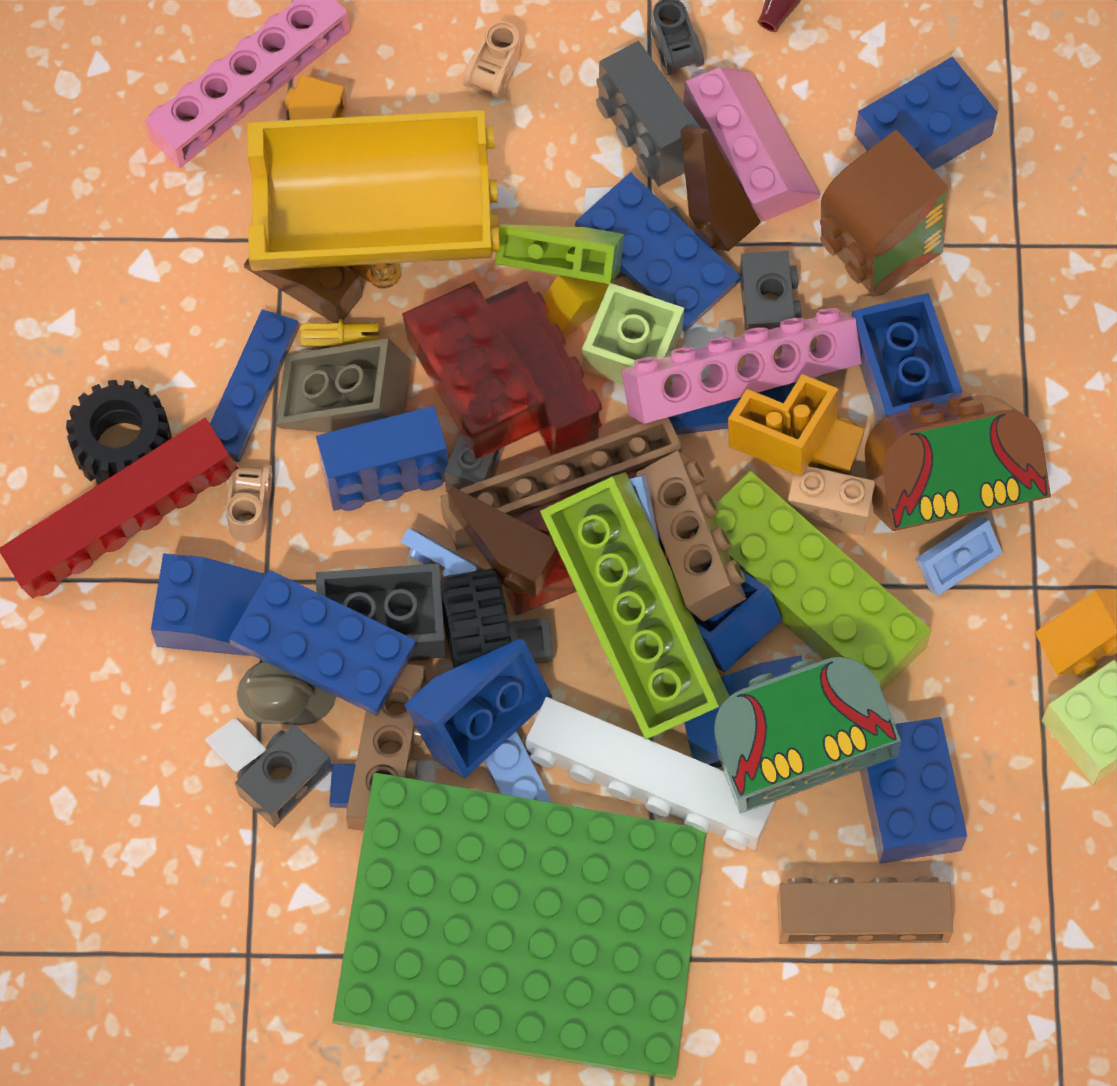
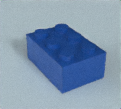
[854,56,998,170]
[851,293,963,422]
[316,406,448,511]
[860,717,967,864]

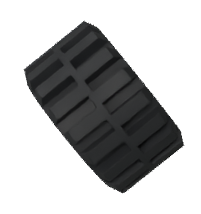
[66,380,172,485]
[440,568,512,668]

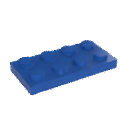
[575,172,741,332]
[229,570,417,716]

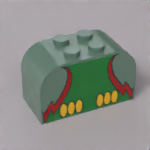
[714,657,901,814]

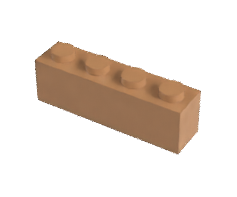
[777,876,953,944]

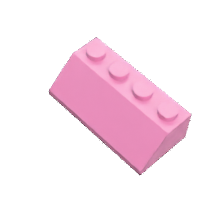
[684,67,820,222]

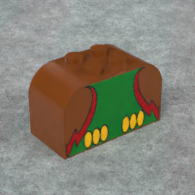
[820,130,948,296]
[865,392,1051,531]

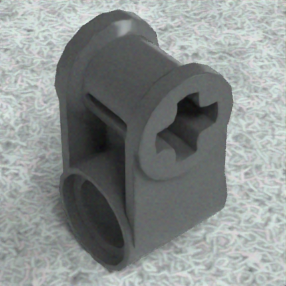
[651,0,704,75]

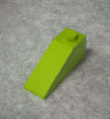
[495,224,624,284]

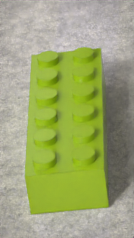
[693,470,932,692]
[540,472,730,740]

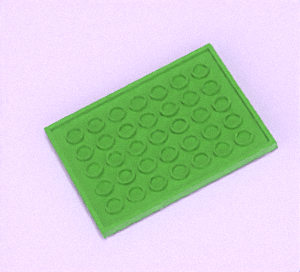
[332,772,705,1080]

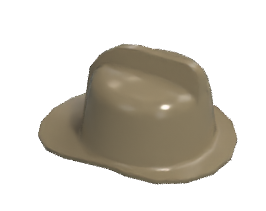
[237,661,336,725]

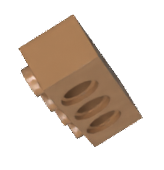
[636,450,746,621]
[346,664,430,831]

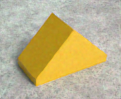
[533,275,609,343]

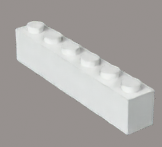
[526,697,776,851]

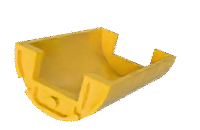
[247,110,500,271]

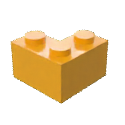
[728,374,839,477]
[1035,589,1117,677]

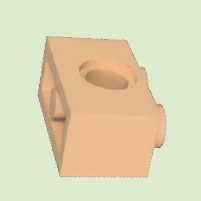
[787,467,875,536]

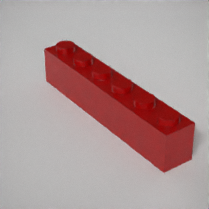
[0,417,239,599]

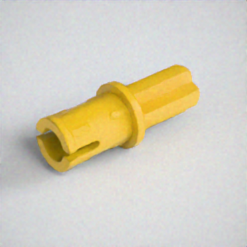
[300,319,379,347]

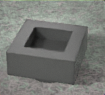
[509,618,553,663]

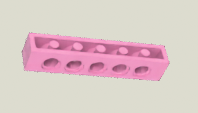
[145,0,350,168]
[621,308,862,424]

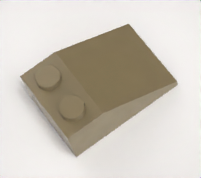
[276,338,412,432]

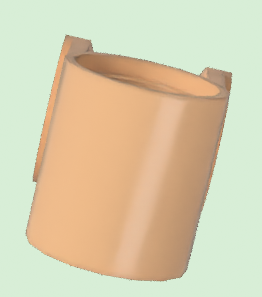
[463,21,521,99]
[225,463,272,543]

